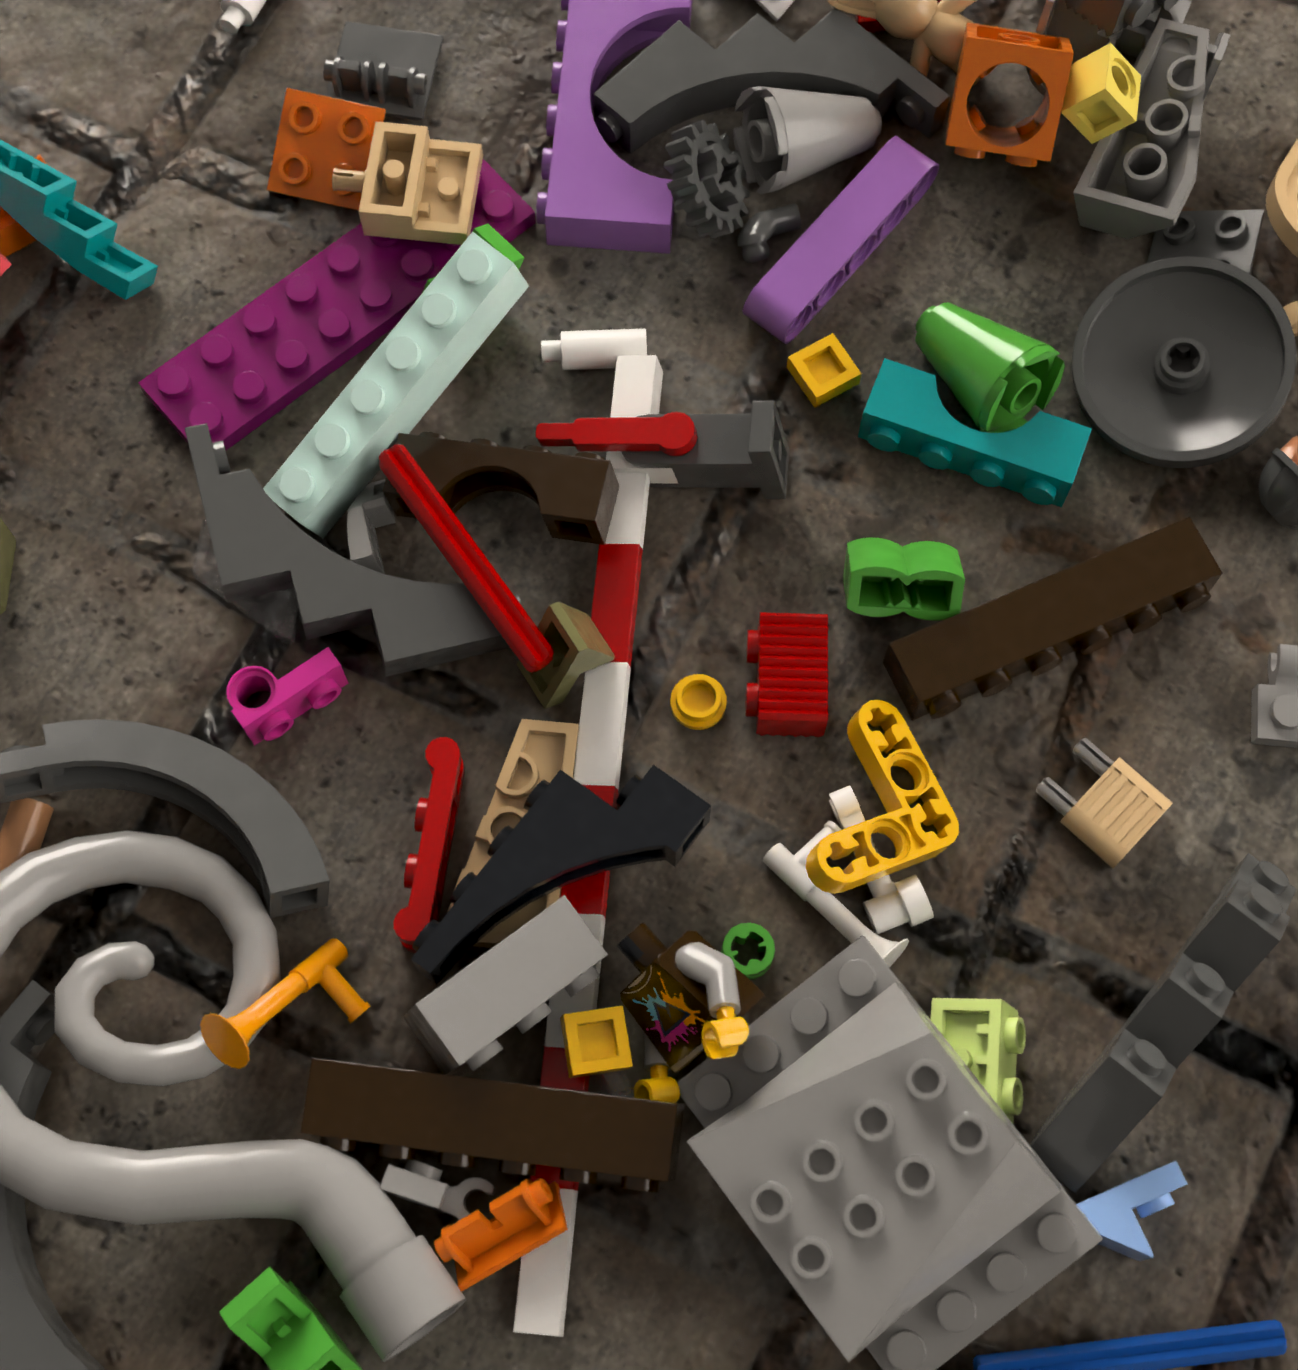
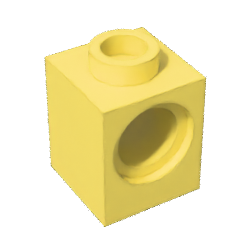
[1061,43,1141,144]

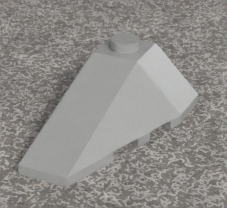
[1073,18,1210,239]

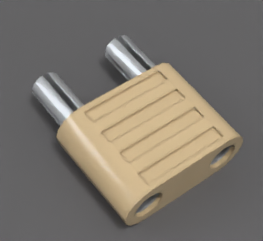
[1036,738,1173,869]

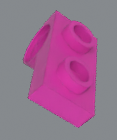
[226,647,349,746]

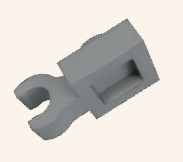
[1251,644,1298,748]
[380,1159,496,1220]

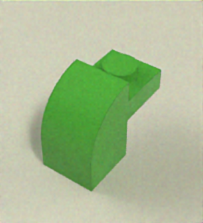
[219,1267,363,1370]

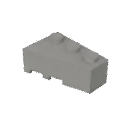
[403,895,608,1074]

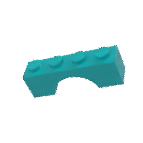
[858,358,1092,507]

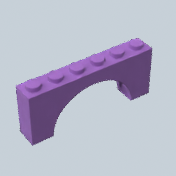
[536,0,692,254]

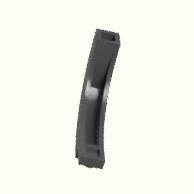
[0,719,330,918]

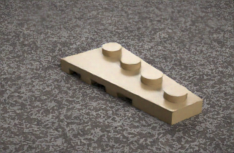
[447,719,579,948]

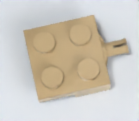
[332,121,483,245]

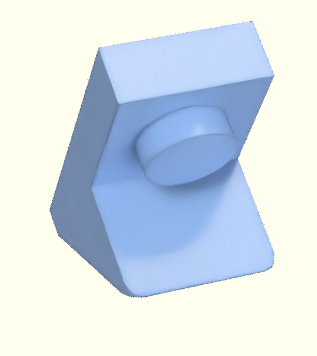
[1076,1161,1187,1261]

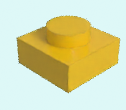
[786,333,862,408]
[560,1005,633,1078]

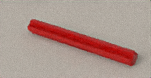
[379,444,554,673]

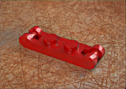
[393,737,465,953]

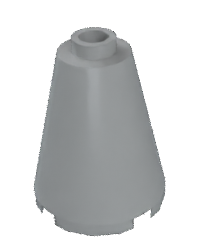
[733,86,882,194]

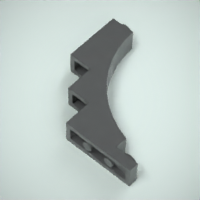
[593,8,950,154]
[185,423,522,677]
[0,980,106,1370]

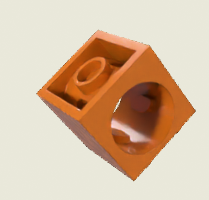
[946,22,1074,167]

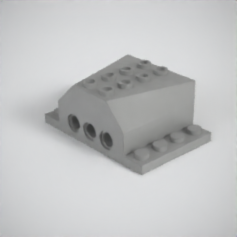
[677,935,1103,1370]

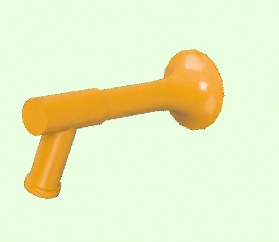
[200,938,371,1069]

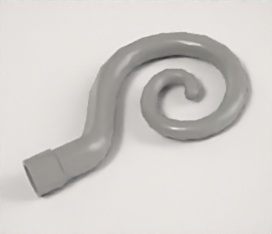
[0,830,467,1362]

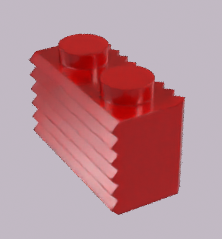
[745,612,828,738]

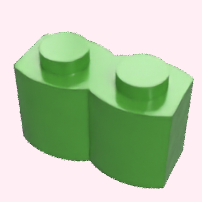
[843,537,965,621]

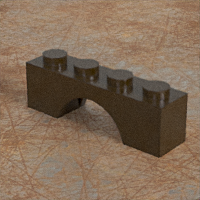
[382,432,619,545]

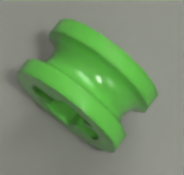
[721,922,775,980]

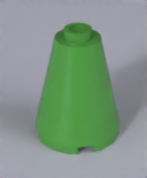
[915,302,1065,433]

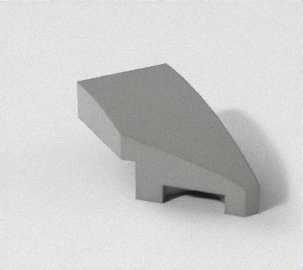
[347,479,396,574]

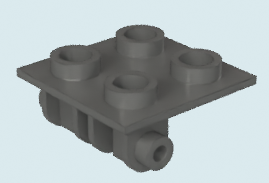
[323,21,443,121]
[1147,209,1265,274]

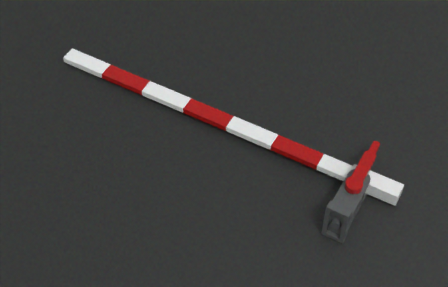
[513,355,789,1337]

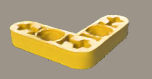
[806,700,959,894]

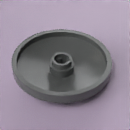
[1072,256,1296,468]

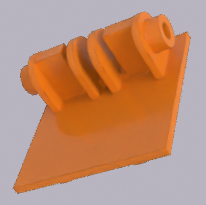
[267,88,386,211]

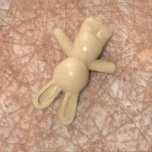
[827,0,980,86]

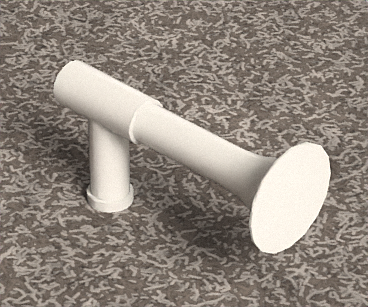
[763,821,909,968]

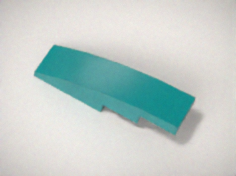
[0,140,158,300]

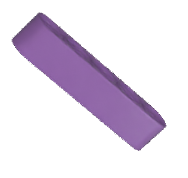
[743,136,939,344]

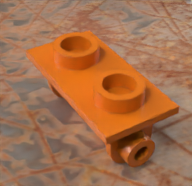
[434,1178,568,1292]

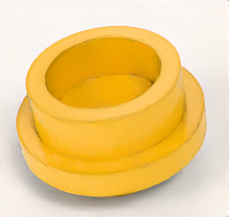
[670,674,727,730]

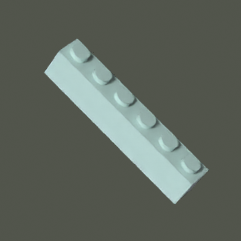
[263,231,529,538]

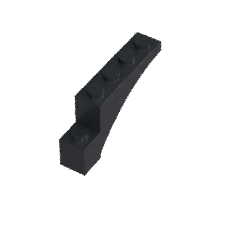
[411,764,711,985]

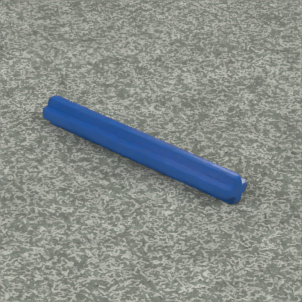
[973,1319,1287,1370]

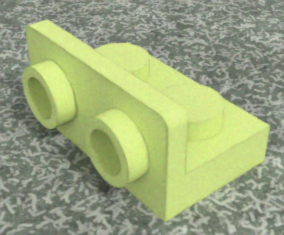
[931,998,1026,1125]

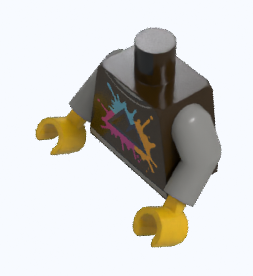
[617,922,765,1103]

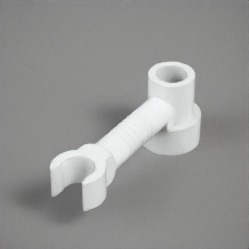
[829,785,934,935]

